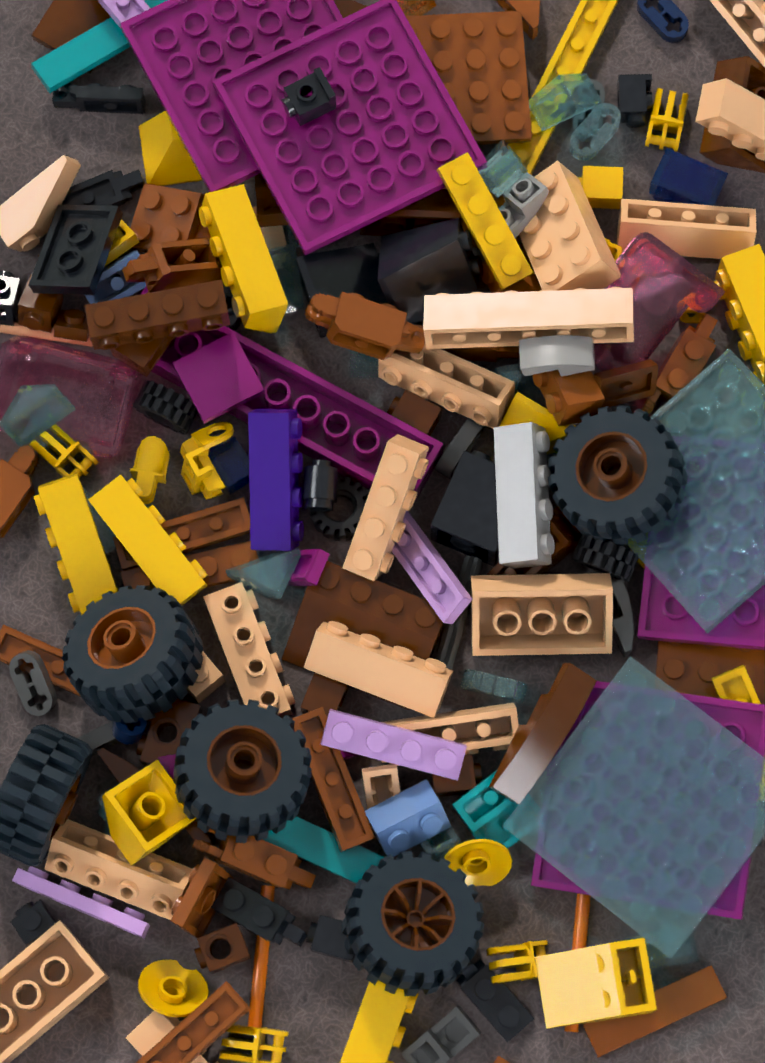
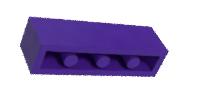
[248,409,304,551]

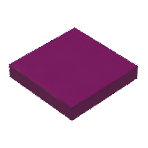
[172,332,265,424]

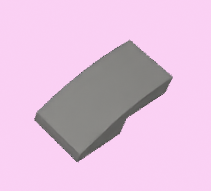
[499,172,549,238]
[519,335,595,376]

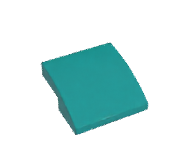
[452,770,542,849]

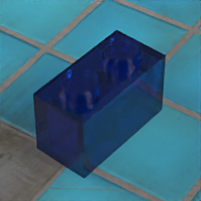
[649,148,728,206]

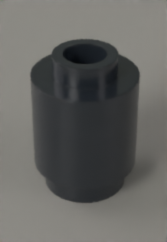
[302,460,339,512]

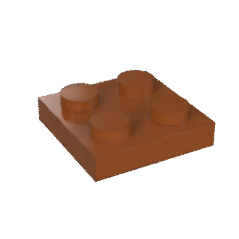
[130,183,204,253]
[170,857,234,938]

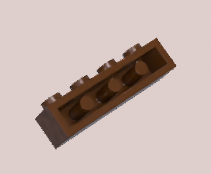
[84,280,230,350]

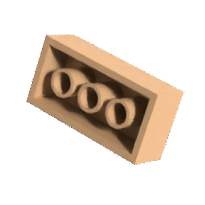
[504,160,622,291]
[471,573,613,656]
[0,920,109,1063]

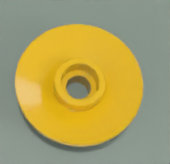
[444,839,512,887]
[138,959,208,1018]

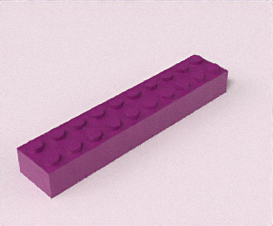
[140,286,443,511]

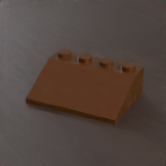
[281,561,445,710]

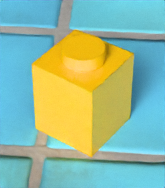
[578,166,623,209]

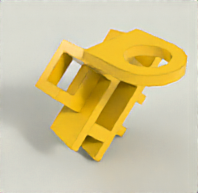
[180,422,234,500]

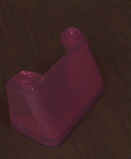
[594,232,726,400]
[0,336,143,458]

